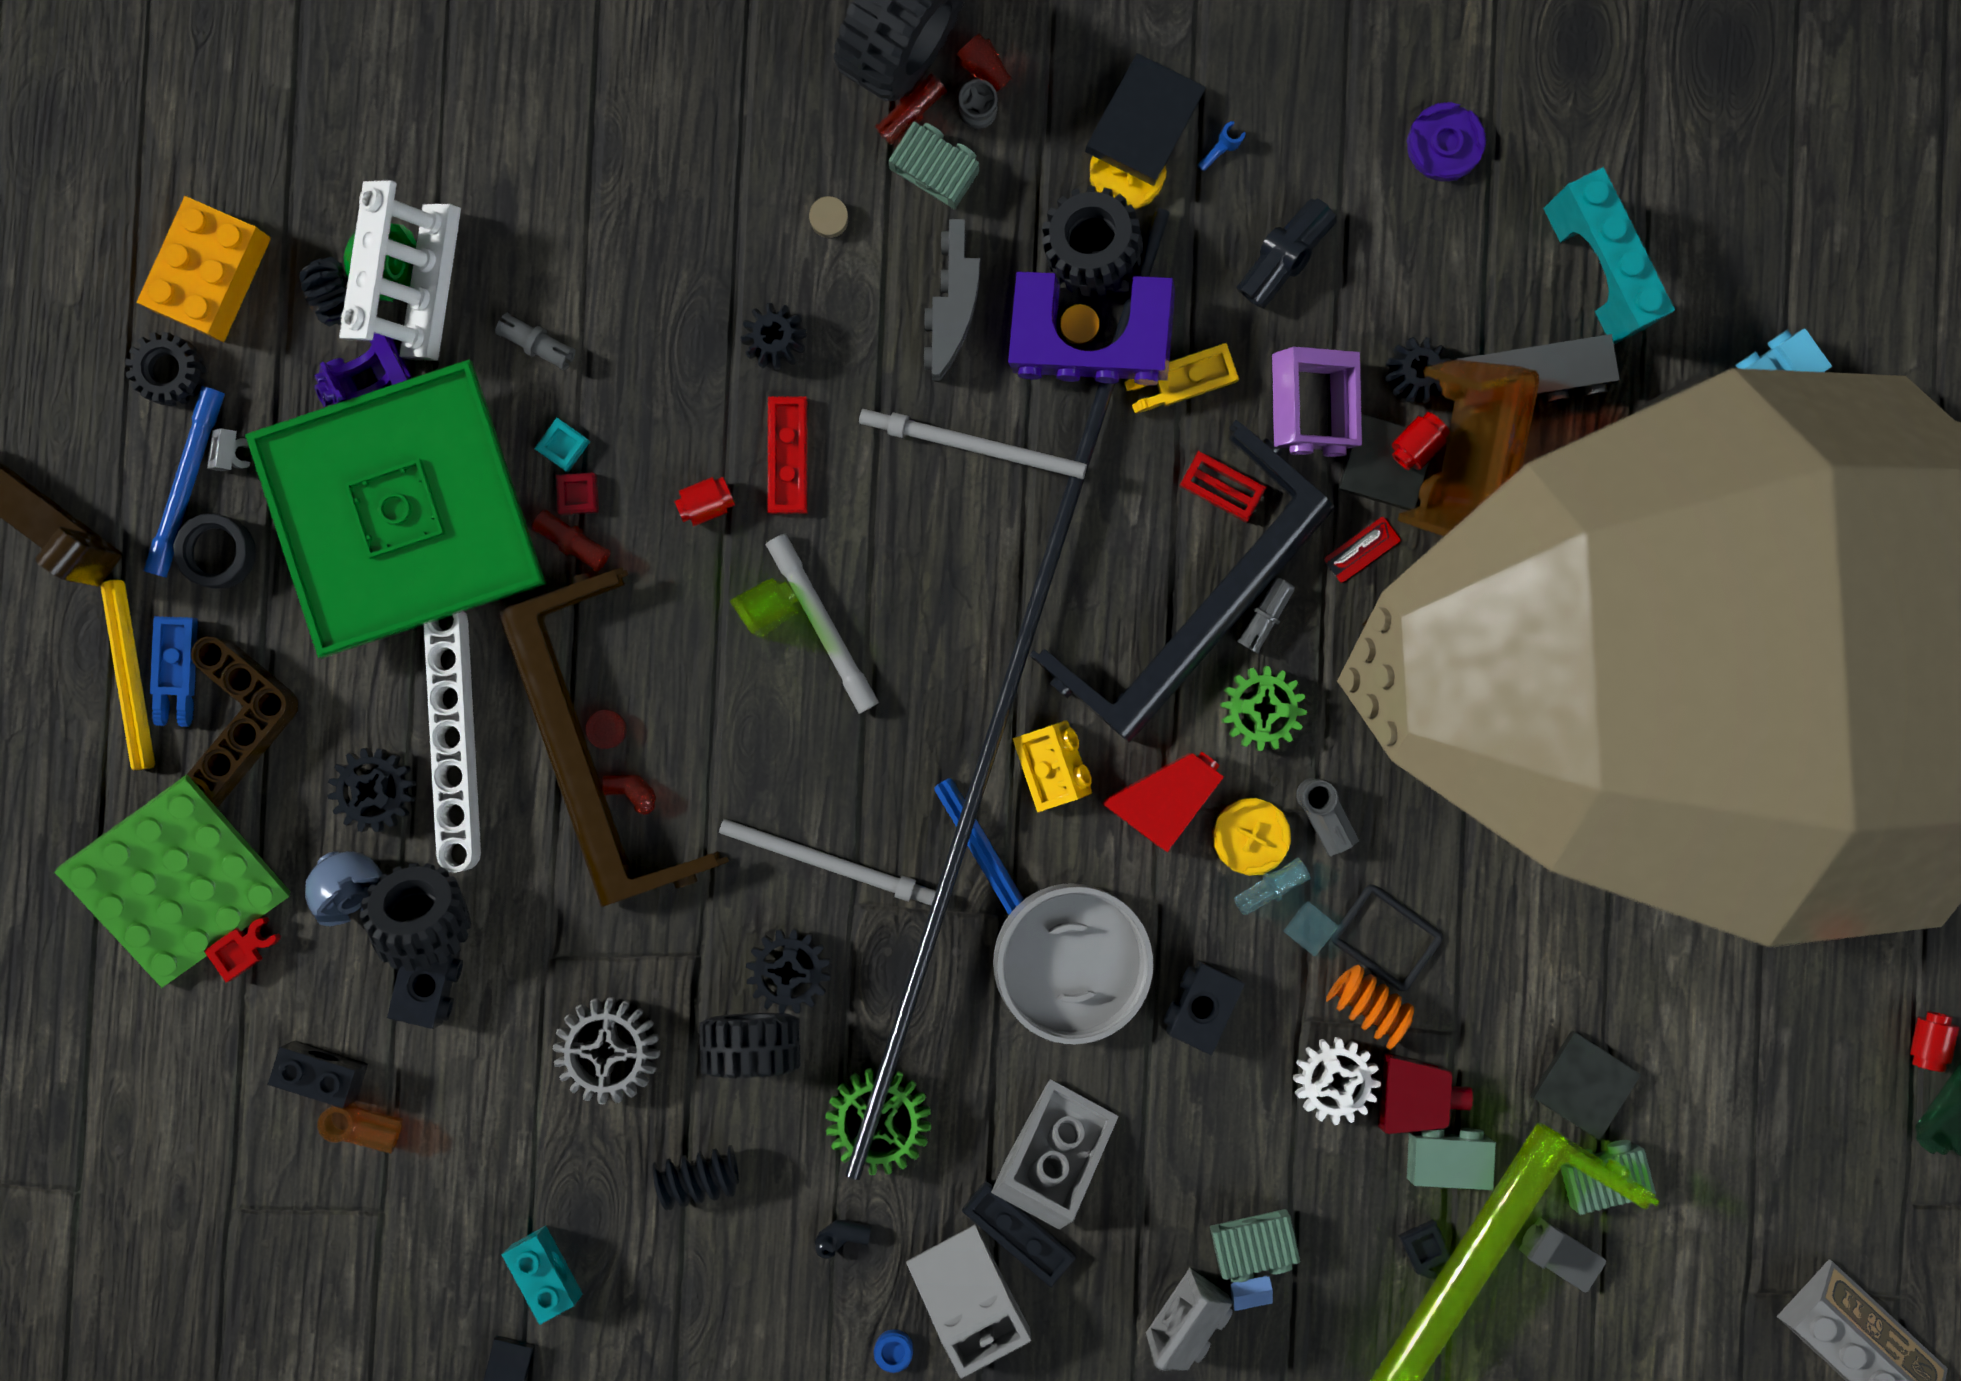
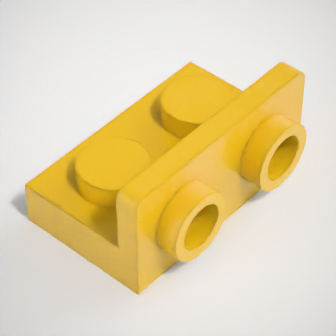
[1013,720,1092,812]

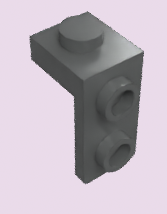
[1519,1216,1606,1293]

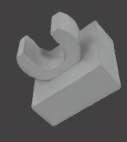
[207,428,250,471]

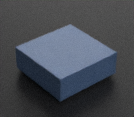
[1231,1276,1273,1311]

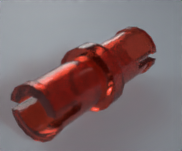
[874,73,947,145]
[532,509,611,572]

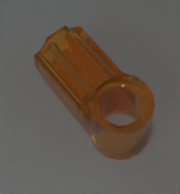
[317,1103,403,1154]

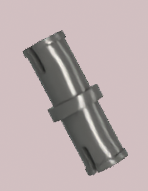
[495,312,576,371]

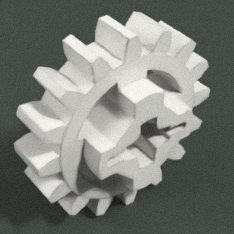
[1293,1037,1381,1125]

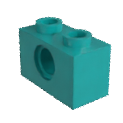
[502,1226,583,1325]

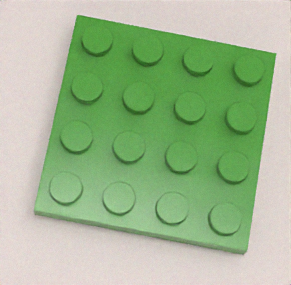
[54,775,291,988]

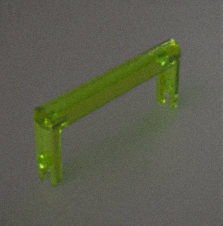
[1370,1122,1660,1381]

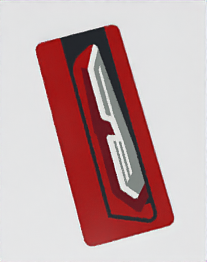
[1324,517,1400,583]

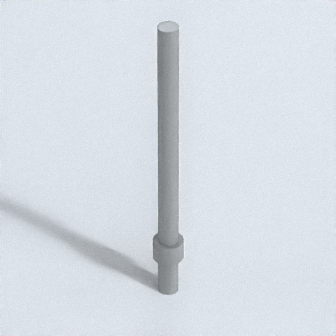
[859,409,1087,479]
[719,819,936,905]

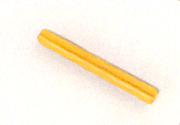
[101,580,155,771]

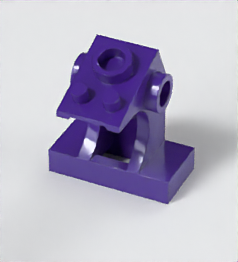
[314,333,413,407]

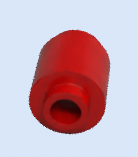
[1392,412,1450,470]
[674,477,735,527]
[1910,1011,1959,1072]

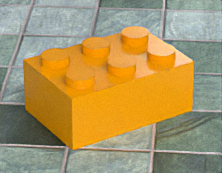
[136,196,271,343]

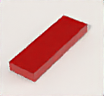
[768,397,808,514]

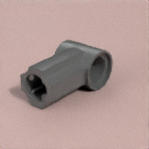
[1296,778,1359,857]

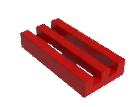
[1179,451,1266,523]

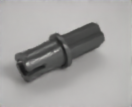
[1237,577,1295,654]

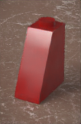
[1102,752,1224,852]

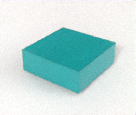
[534,417,590,473]

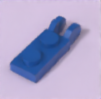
[150,616,198,727]

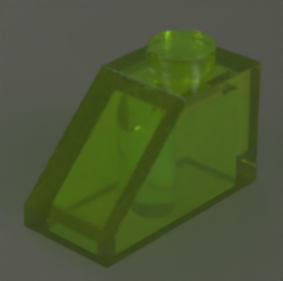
[730,577,798,638]

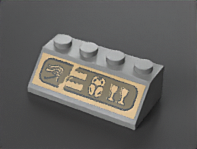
[1777,1259,1948,1381]

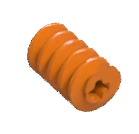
[1326,964,1414,1050]

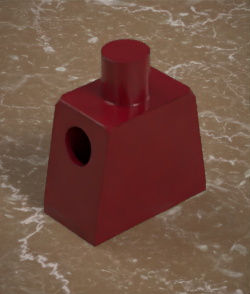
[1378,1053,1473,1134]

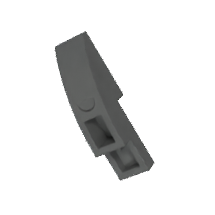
[924,219,980,381]

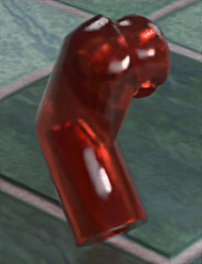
[603,775,656,815]

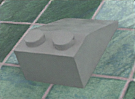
[991,1079,1119,1230]
[1146,1268,1233,1370]

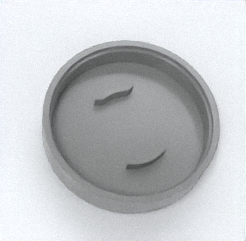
[993,883,1153,1044]

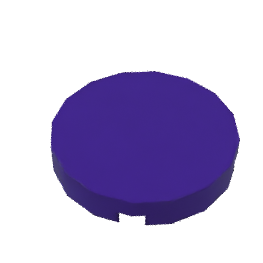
[1407,102,1486,182]

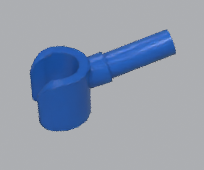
[1197,121,1245,172]

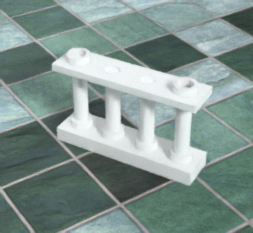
[339,180,461,361]

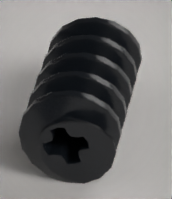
[653,1145,739,1211]

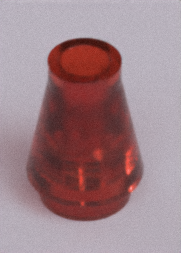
[957,33,1012,92]

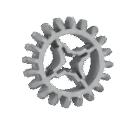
[553,997,660,1104]

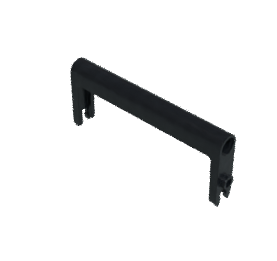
[1029,420,1335,743]

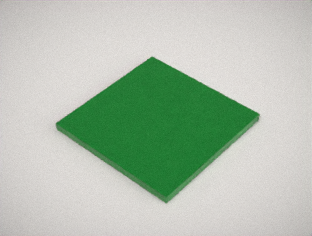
[245,359,546,659]

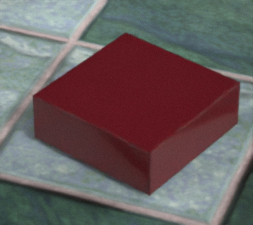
[556,473,599,515]

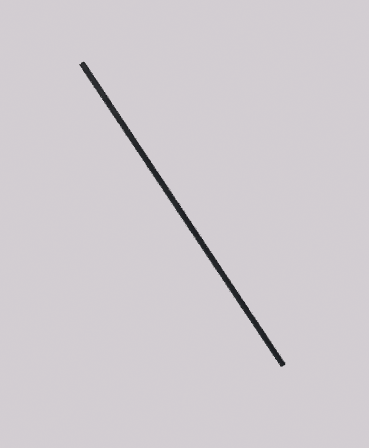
[845,208,1170,1180]

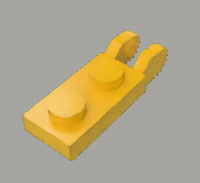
[1124,343,1239,414]

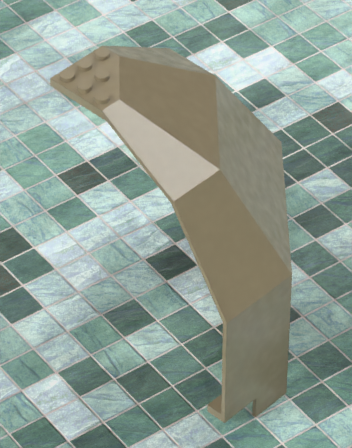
[1337,368,1961,947]

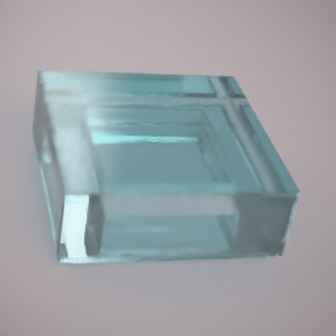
[1283,901,1339,957]

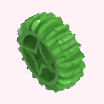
[826,1068,931,1175]

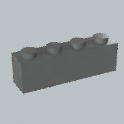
[1449,334,1620,415]

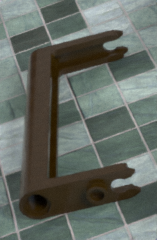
[499,568,729,907]

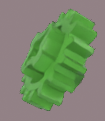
[1220,666,1307,751]

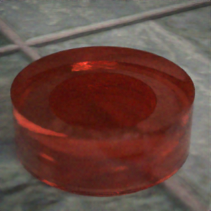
[586,710,627,749]

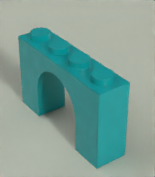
[1543,167,1675,344]

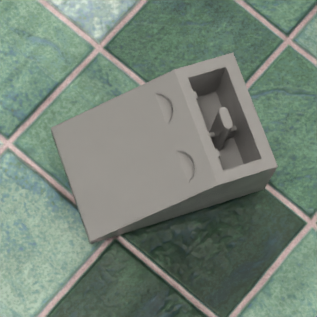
[906,1225,1031,1378]

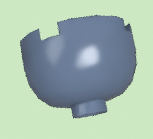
[305,851,383,926]

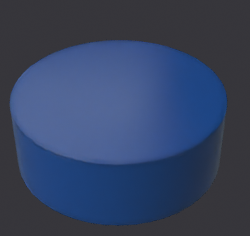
[874,1329,913,1373]

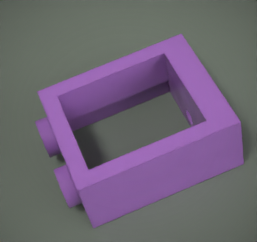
[1272,347,1362,457]

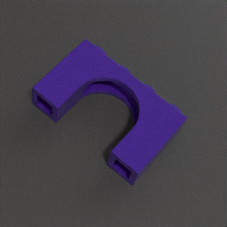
[1008,272,1175,385]

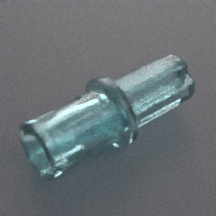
[1234,858,1311,915]

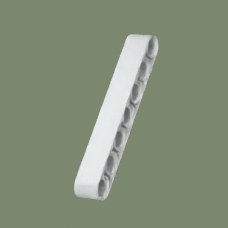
[424,611,481,873]

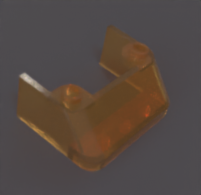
[1398,360,1539,536]

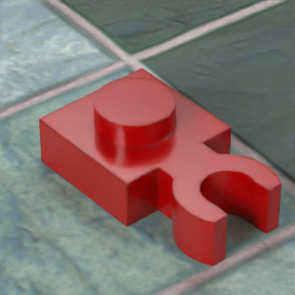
[204,917,281,983]

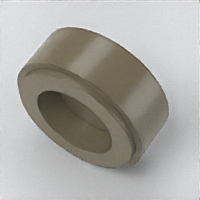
[809,196,849,238]

